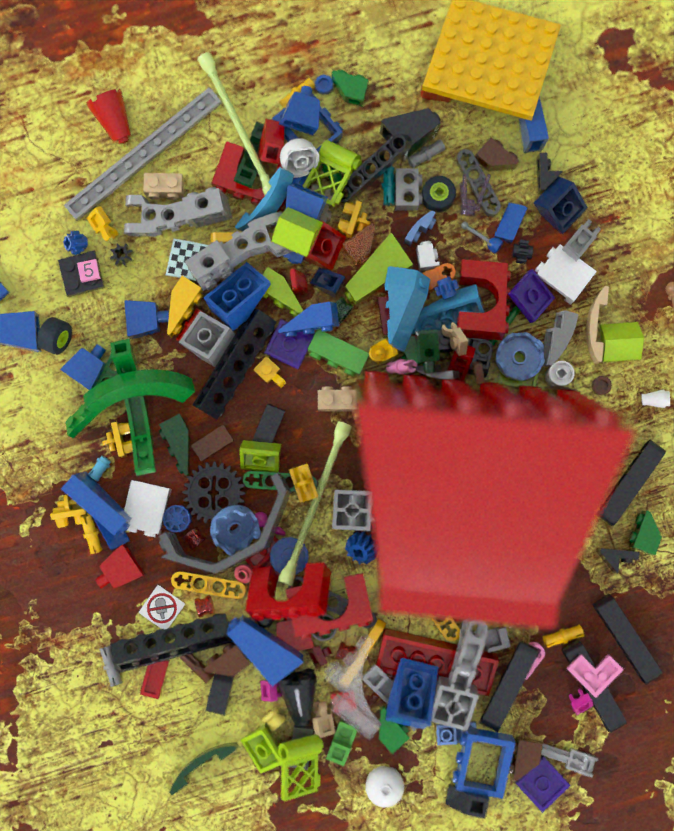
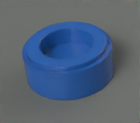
[315,75,333,95]

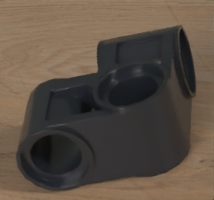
[467,338,493,378]

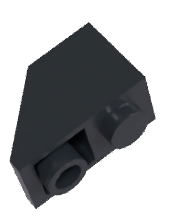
[445,784,489,819]

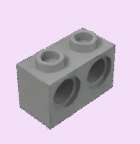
[395,168,422,210]

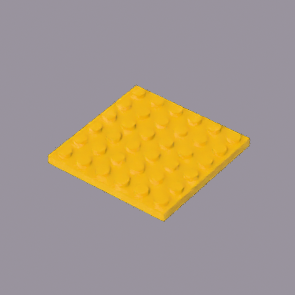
[422,0,561,121]

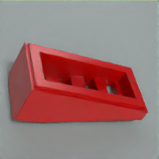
[290,269,308,295]
[447,345,476,380]

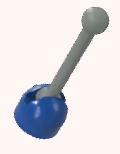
[461,222,504,254]

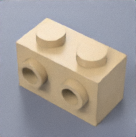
[143,173,185,200]
[318,386,356,411]

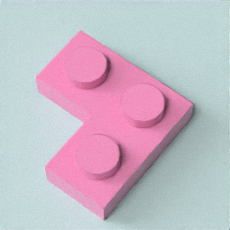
[567,654,624,698]

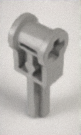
[541,743,598,777]

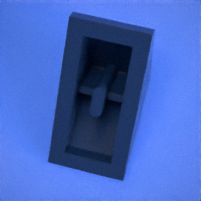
[310,267,345,298]

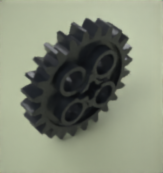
[182,461,246,523]

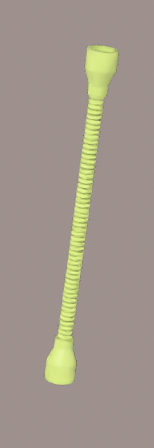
[198,52,272,195]
[278,421,352,586]

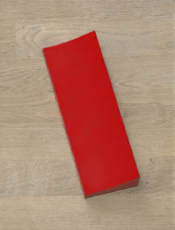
[376,628,499,696]

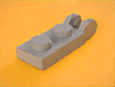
[562,219,601,262]

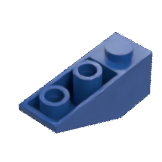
[278,302,339,337]

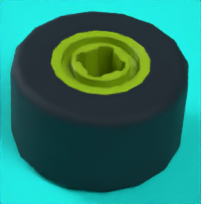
[422,176,456,213]
[37,317,72,355]

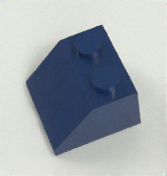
[534,176,588,234]

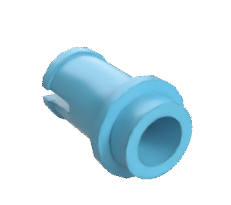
[88,456,111,481]

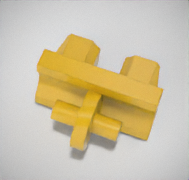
[337,201,370,239]
[369,338,398,364]
[102,422,133,458]
[289,464,318,503]
[50,495,87,528]

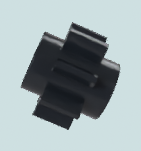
[512,240,533,264]
[110,243,134,267]

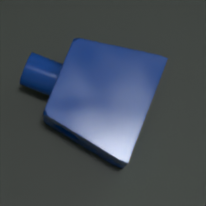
[279,86,320,136]
[124,300,169,339]
[60,344,106,390]

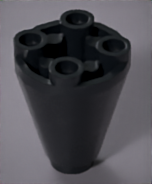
[278,669,317,726]

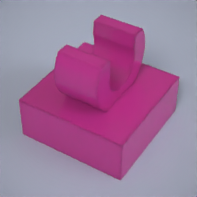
[260,680,282,702]
[569,689,593,716]

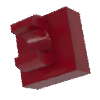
[307,645,332,668]

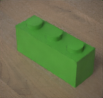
[308,329,369,377]

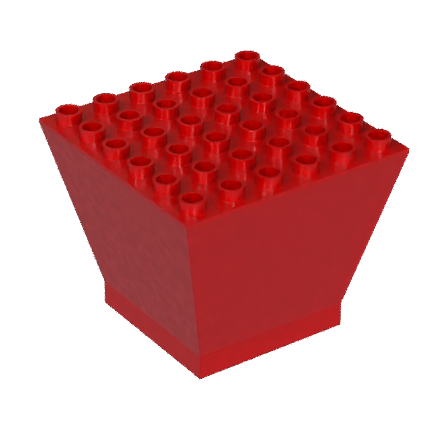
[356,371,635,629]

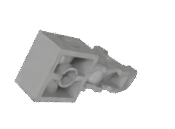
[124,187,232,237]
[184,212,292,291]
[332,490,375,532]
[431,620,488,731]

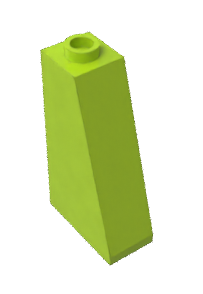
[344,233,413,305]

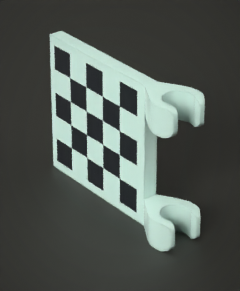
[166,239,209,281]

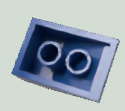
[204,262,271,331]
[385,658,438,729]

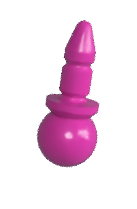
[253,512,286,536]

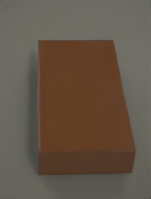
[472,361,485,384]
[191,425,234,462]

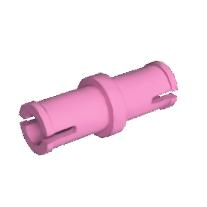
[386,359,417,375]

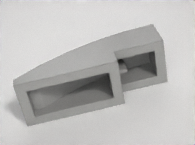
[543,310,579,367]

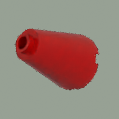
[86,89,131,145]

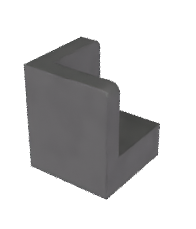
[484,626,511,652]

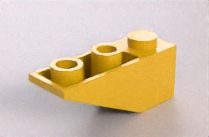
[167,276,203,338]

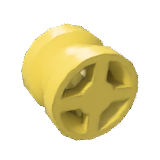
[261,707,286,732]

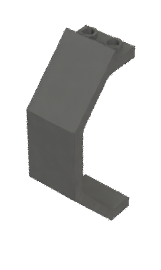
[159,473,291,573]

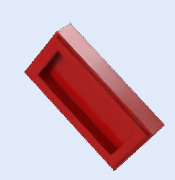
[140,660,170,699]

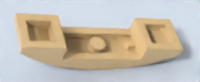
[586,286,609,364]

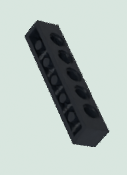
[192,309,276,420]
[111,613,233,673]

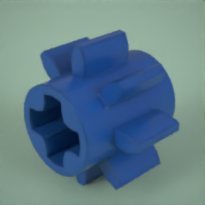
[64,231,88,255]
[434,277,459,299]

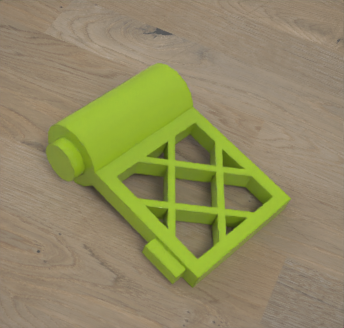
[303,140,362,207]
[278,734,323,801]

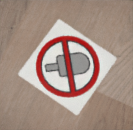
[139,585,185,629]

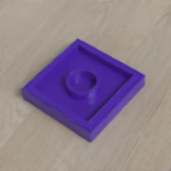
[508,269,555,323]
[264,319,314,370]
[515,755,571,813]

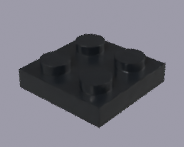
[58,250,105,297]

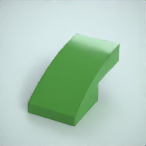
[326,719,359,766]

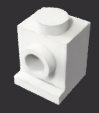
[416,241,439,272]

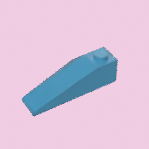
[385,266,430,352]
[412,284,485,334]

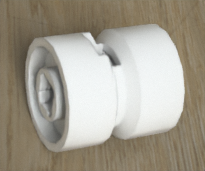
[545,361,574,387]

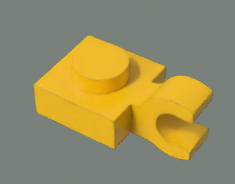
[87,206,118,241]
[253,356,286,388]

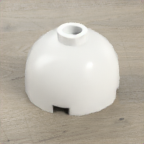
[280,138,319,178]
[365,766,404,807]

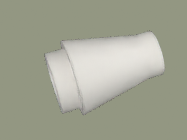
[641,389,670,408]

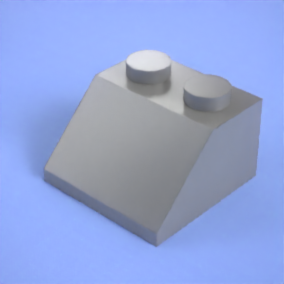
[179,311,235,367]

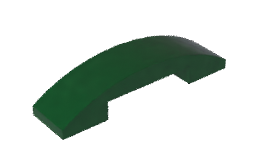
[234,121,264,188]
[169,743,238,796]

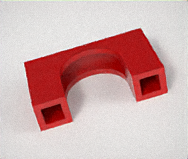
[211,141,294,212]
[457,259,511,341]
[245,562,332,621]
[286,573,373,639]

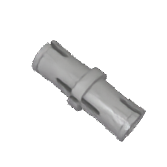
[407,139,445,168]
[99,645,123,687]

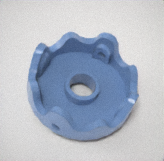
[495,332,545,381]
[210,505,261,556]

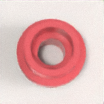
[234,564,252,583]

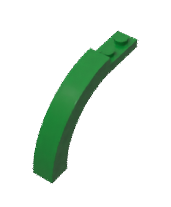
[110,339,156,476]
[66,369,195,438]

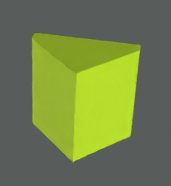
[272,207,323,257]
[599,322,644,362]
[240,440,281,473]
[240,723,282,774]

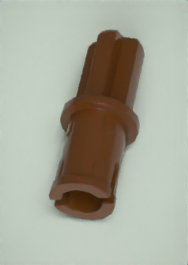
[180,654,214,684]

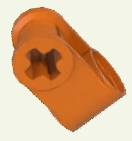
[422,263,456,293]

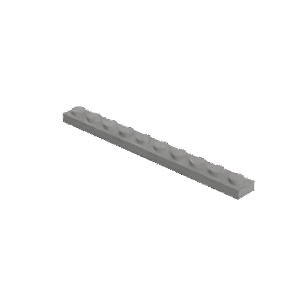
[64,87,222,221]

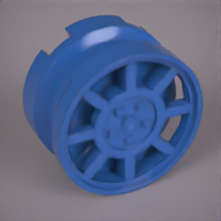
[163,505,192,532]

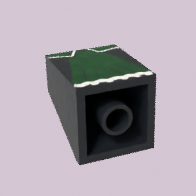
[380,108,441,162]

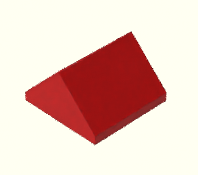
[305,220,346,271]

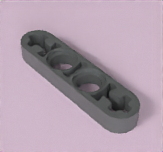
[456,149,501,217]

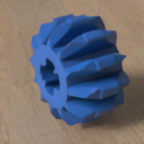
[345,531,378,565]

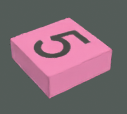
[77,259,101,283]

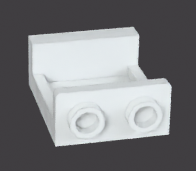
[535,244,597,305]
[124,480,172,537]

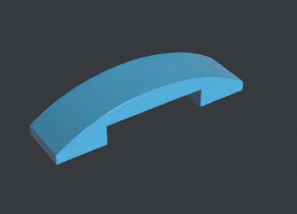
[235,167,294,231]

